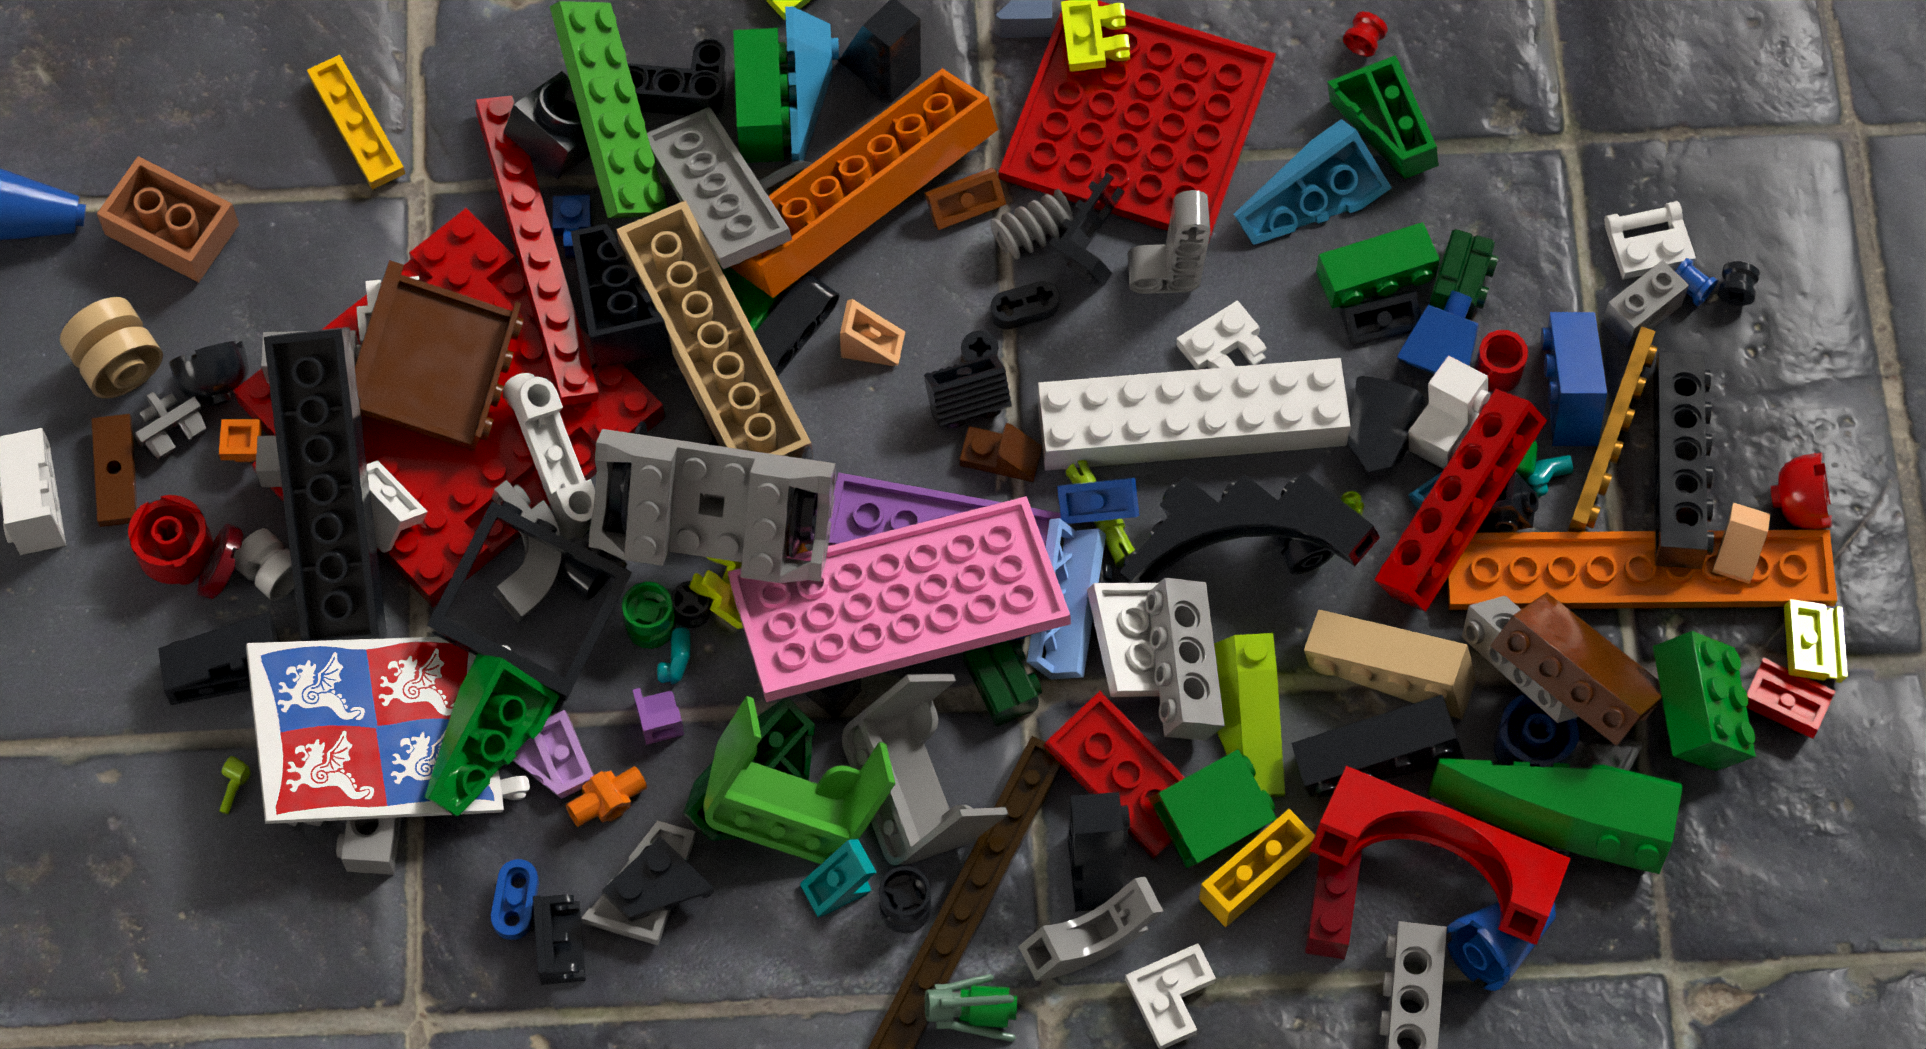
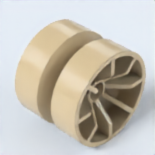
[60,297,163,398]

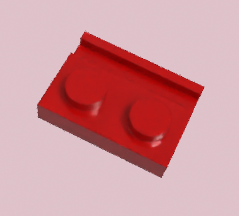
[1746,658,1836,739]

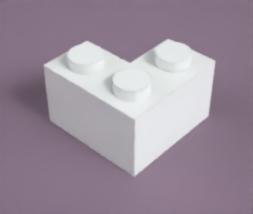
[1408,356,1491,469]

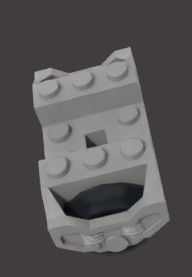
[589,421,836,583]

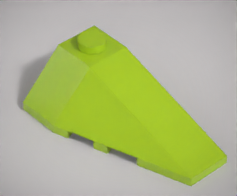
[1214,633,1285,797]

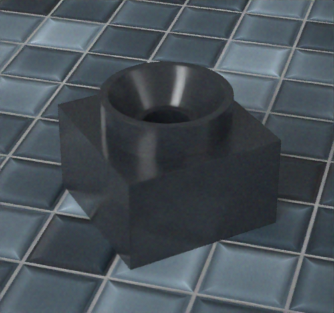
[503,71,590,179]

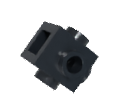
[1485,472,1539,533]

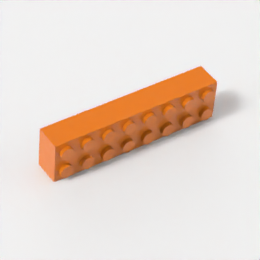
[730,68,998,298]

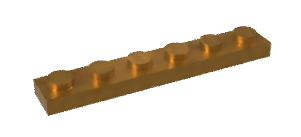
[1568,326,1658,532]

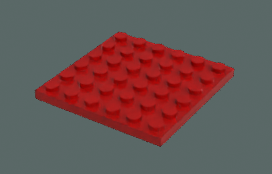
[998,0,1276,244]

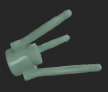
[925,974,1016,1042]

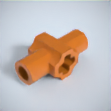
[566,766,647,827]

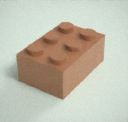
[97,156,239,283]

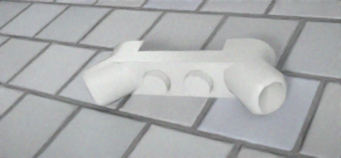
[503,373,595,540]

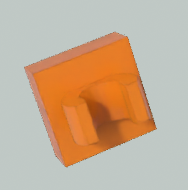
[219,419,262,462]

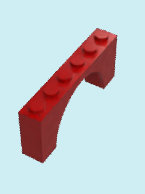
[1309,766,1571,945]

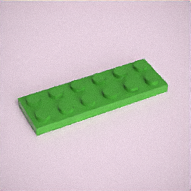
[549,1,668,218]

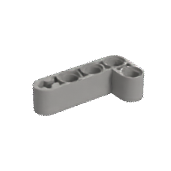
[1127,190,1210,294]

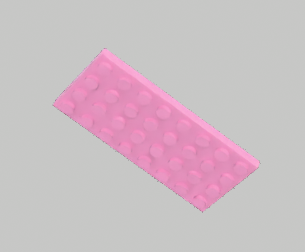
[728,496,1071,702]

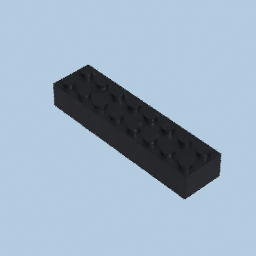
[264,327,387,641]

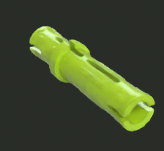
[1065,460,1135,567]

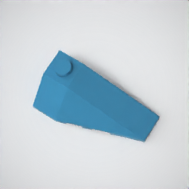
[785,6,839,162]
[1233,119,1392,245]

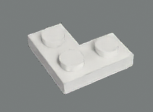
[1125,943,1216,1049]

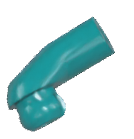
[1525,455,1573,497]
[657,628,691,685]

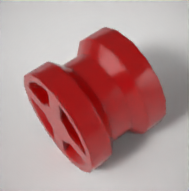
[1343,11,1388,57]

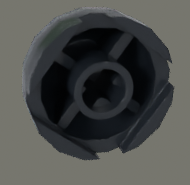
[169,341,249,406]

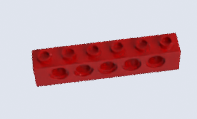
[1374,389,1547,612]

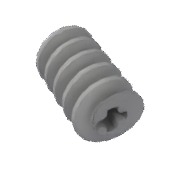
[990,189,1073,260]

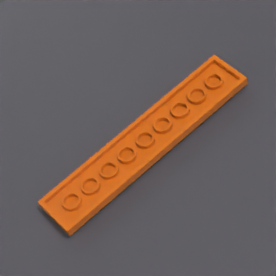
[1447,530,1837,610]

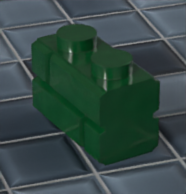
[1429,229,1499,320]
[963,639,1042,727]

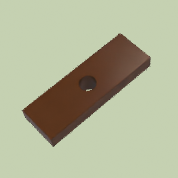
[92,414,138,527]

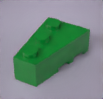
[1327,55,1439,179]

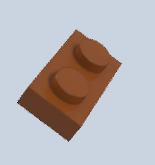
[924,167,1007,230]

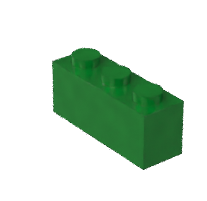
[1316,222,1440,309]

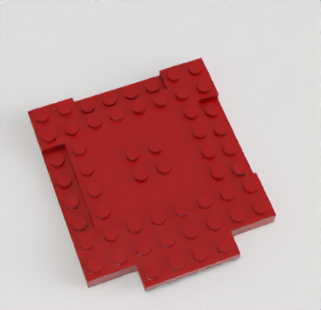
[233,208,665,608]

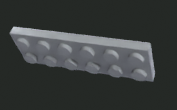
[647,107,792,269]

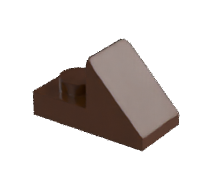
[960,423,1042,482]

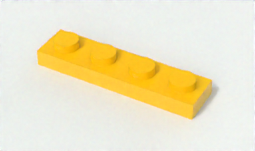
[307,55,405,190]

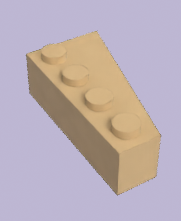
[1304,609,1476,720]

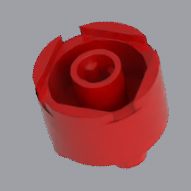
[128,495,213,585]

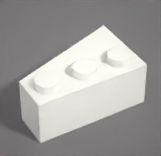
[0,428,66,555]

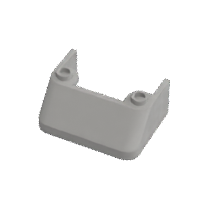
[842,674,1008,865]

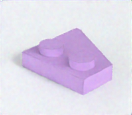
[512,710,594,799]

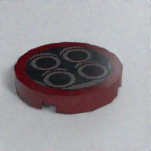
[197,523,243,600]

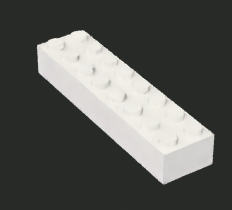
[1037,358,1351,471]

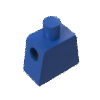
[1397,291,1479,374]

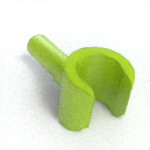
[219,756,250,814]

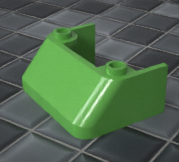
[703,696,896,864]

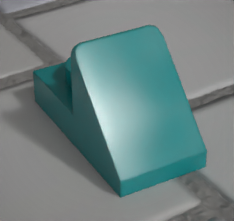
[800,839,877,917]

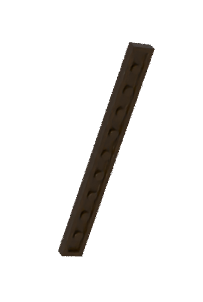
[868,736,1062,1049]

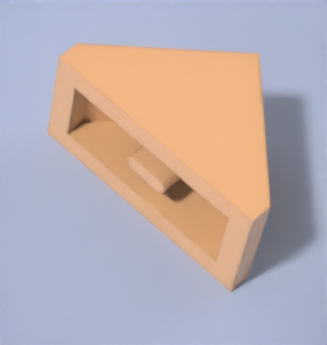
[840,299,905,366]
[1712,503,1770,584]

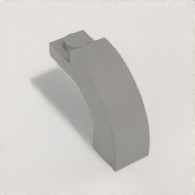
[491,480,561,623]
[1018,877,1163,981]

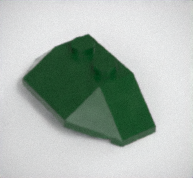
[683,697,815,841]

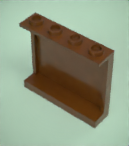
[355,260,524,451]
[1490,592,1662,746]

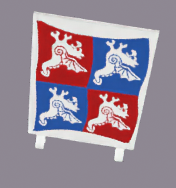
[246,637,530,824]

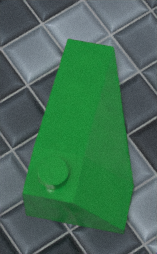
[425,654,560,816]

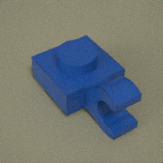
[553,195,591,258]

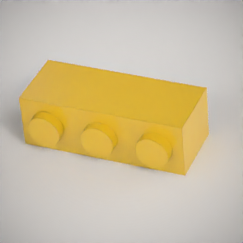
[1199,809,1315,928]

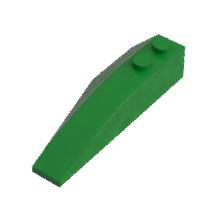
[1428,759,1682,874]

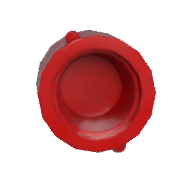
[1474,330,1528,392]

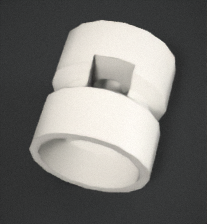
[233,528,294,601]

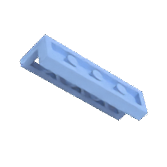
[1027,518,1106,680]

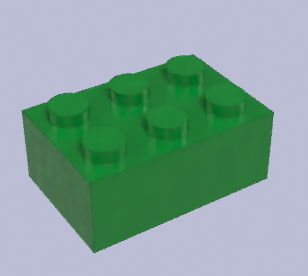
[733,28,791,163]
[1653,631,1756,771]

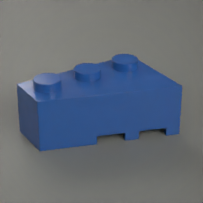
[1540,312,1607,446]

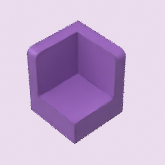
[633,688,684,745]

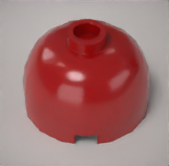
[1771,453,1832,529]

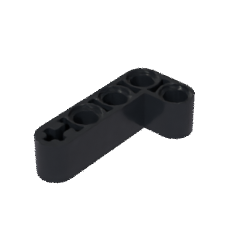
[628,38,728,115]

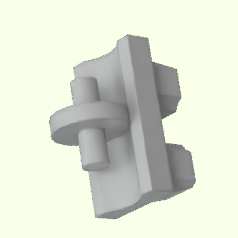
[135,392,206,460]

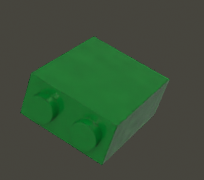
[1149,749,1277,868]

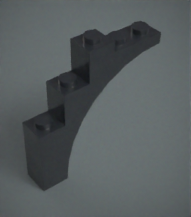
[1120,471,1380,583]

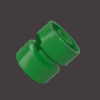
[622,582,676,649]

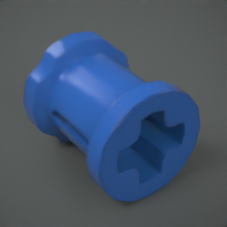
[1675,258,1718,307]

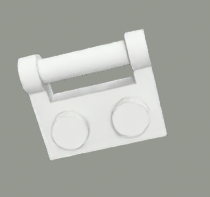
[1604,201,1696,280]

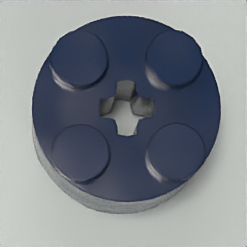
[1494,694,1579,767]

